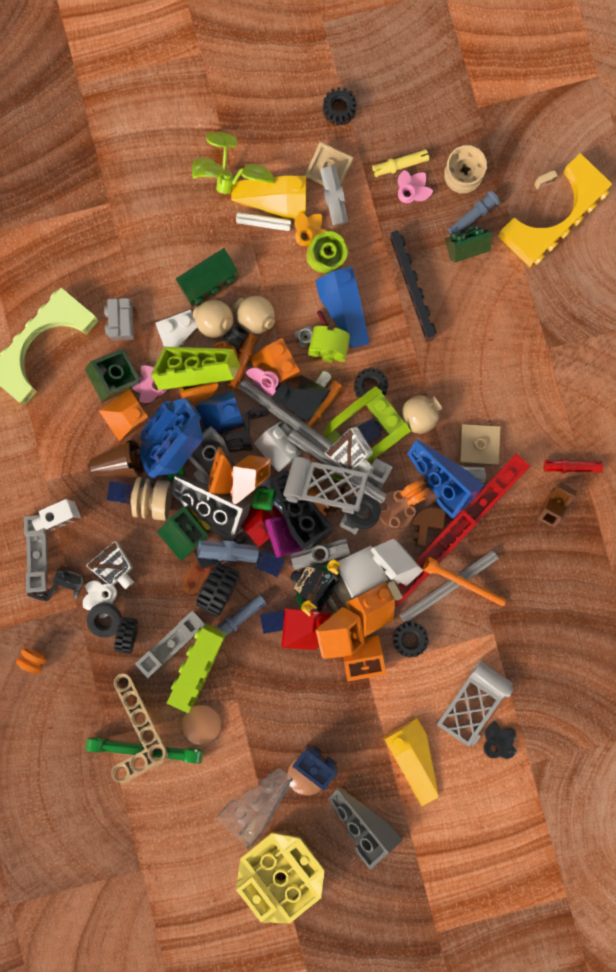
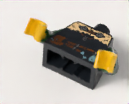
[290,559,342,616]

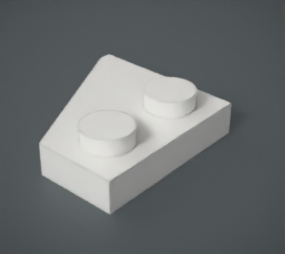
[156,310,198,347]

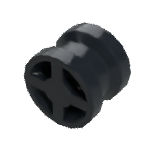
[225,325,249,349]

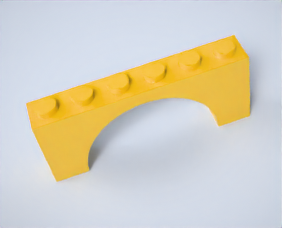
[498,153,612,267]

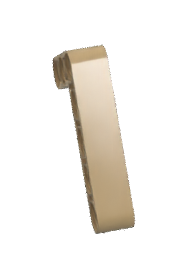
[111,674,168,783]

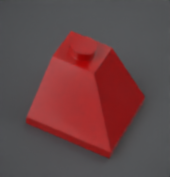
[242,505,282,548]
[281,608,330,650]

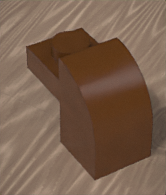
[537,482,577,528]
[411,508,445,546]

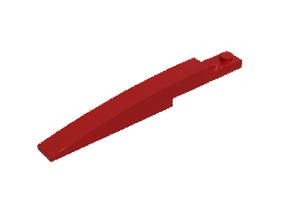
[395,454,531,607]

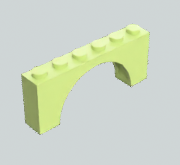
[0,288,99,406]

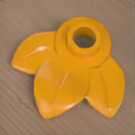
[295,212,327,246]

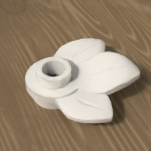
[83,581,117,618]

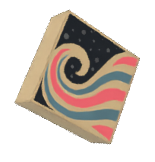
[534,170,558,190]

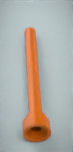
[423,557,507,606]

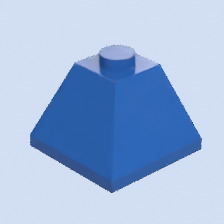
[196,391,245,435]

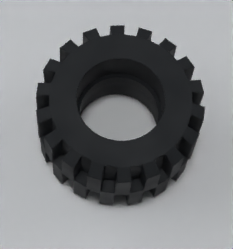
[196,562,240,616]

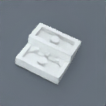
[337,546,388,598]

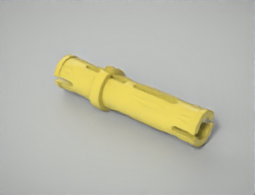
[372,149,429,177]

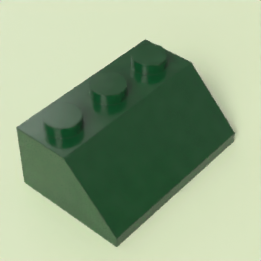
[176,248,239,307]

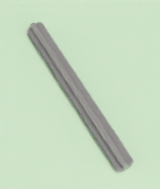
[239,380,333,452]
[288,431,387,503]
[400,551,498,623]

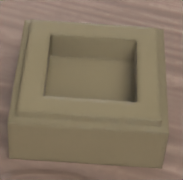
[387,579,403,601]

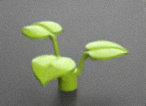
[192,132,275,194]

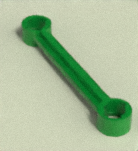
[85,737,203,764]

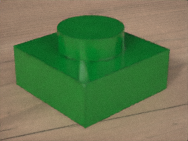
[252,488,276,510]

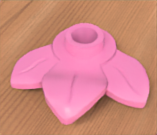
[398,170,433,203]
[133,365,167,403]
[246,367,279,399]

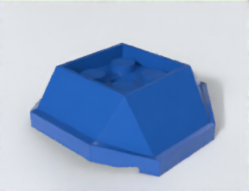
[140,398,203,478]

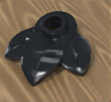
[483,721,517,759]

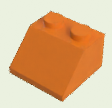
[249,338,300,388]
[346,582,395,637]

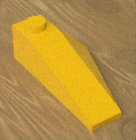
[231,176,306,220]
[383,718,439,806]

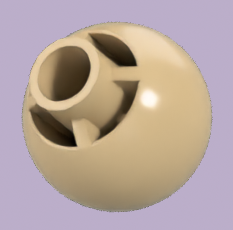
[234,296,275,334]
[193,299,233,338]
[401,395,443,434]

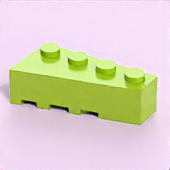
[167,623,227,713]

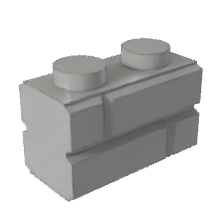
[104,298,134,341]

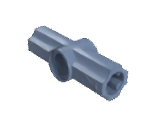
[197,540,259,563]

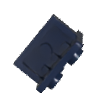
[292,745,338,791]

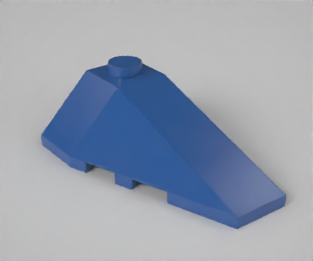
[315,267,370,348]
[407,439,484,519]

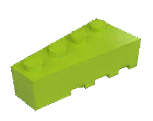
[151,346,240,390]

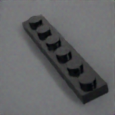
[390,230,437,342]

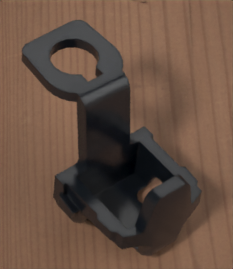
[223,407,268,453]
[27,566,84,601]

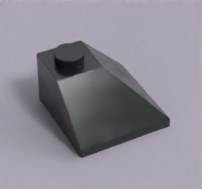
[272,375,330,423]

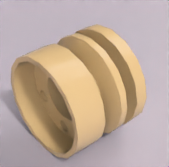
[444,145,487,193]
[131,477,172,521]

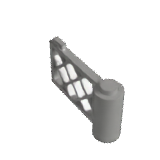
[283,457,369,514]
[436,660,514,747]

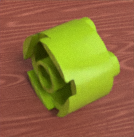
[306,231,348,274]
[308,326,350,363]

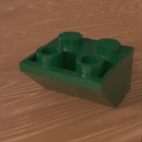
[445,225,492,263]
[157,506,211,561]

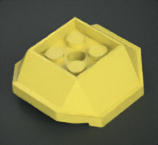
[236,832,324,924]

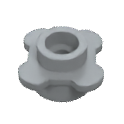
[295,326,312,348]

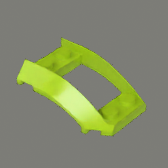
[323,386,411,471]

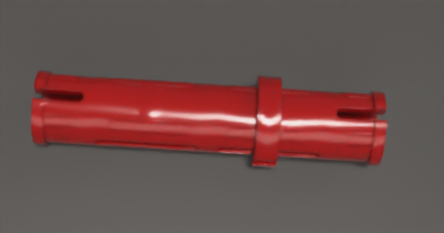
[543,459,603,474]

